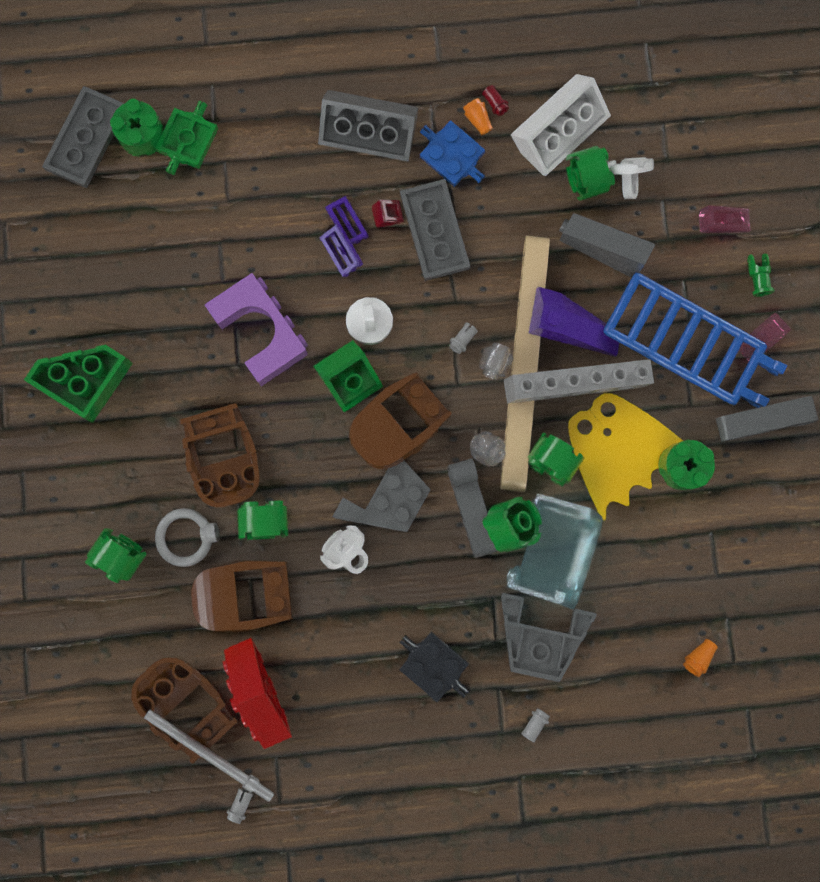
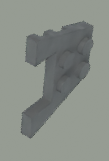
[332,460,431,532]
[501,593,597,682]

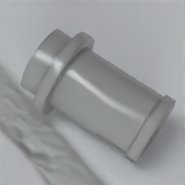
[449,323,478,354]
[521,708,550,742]
[227,788,254,824]

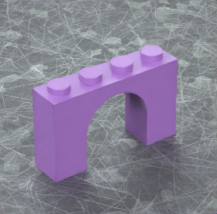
[205,273,308,386]

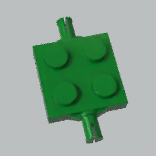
[155,101,218,175]

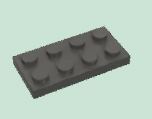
[42,86,124,188]
[400,179,470,281]

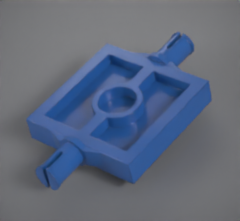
[420,120,485,187]

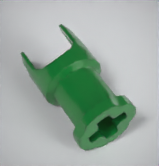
[747,253,775,297]

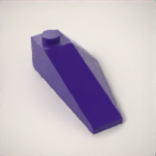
[529,287,619,357]

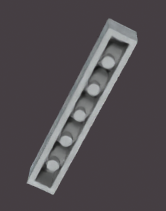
[504,359,654,404]

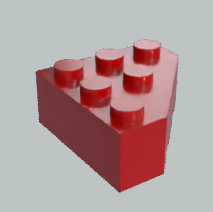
[222,638,292,749]

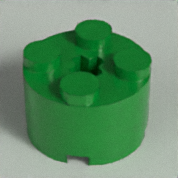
[110,99,164,156]
[566,146,615,201]
[527,433,585,487]
[658,440,715,490]
[483,497,542,552]
[237,501,288,540]
[85,528,147,583]

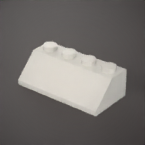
[511,74,611,176]

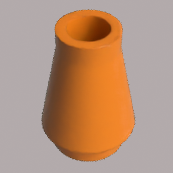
[463,98,493,136]
[683,639,718,677]

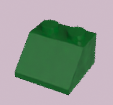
[313,340,383,412]

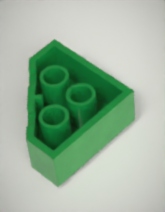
[24,345,133,423]

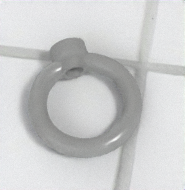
[155,508,220,567]

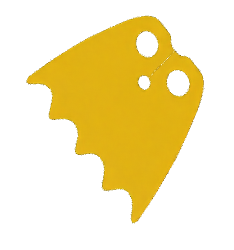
[568,393,683,520]

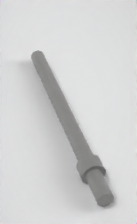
[144,710,274,802]

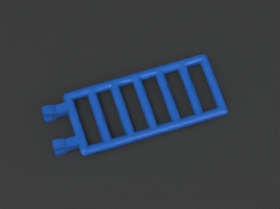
[603,273,787,408]

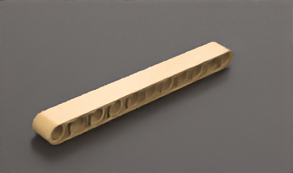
[500,236,550,492]

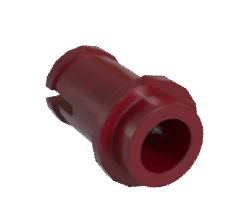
[482,85,509,116]

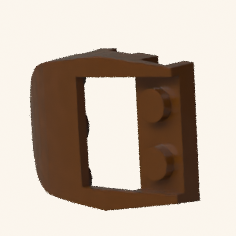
[349,372,452,469]
[180,403,260,507]
[191,560,293,632]
[131,657,238,764]

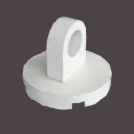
[607,157,654,199]
[346,297,393,345]
[320,525,368,574]

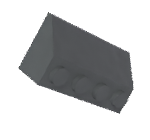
[318,90,419,161]

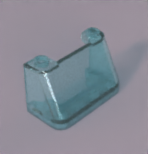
[507,493,603,609]

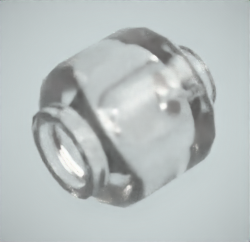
[479,343,514,380]
[470,431,506,467]

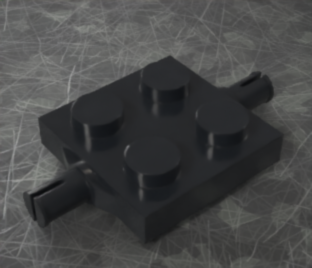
[399,631,470,702]

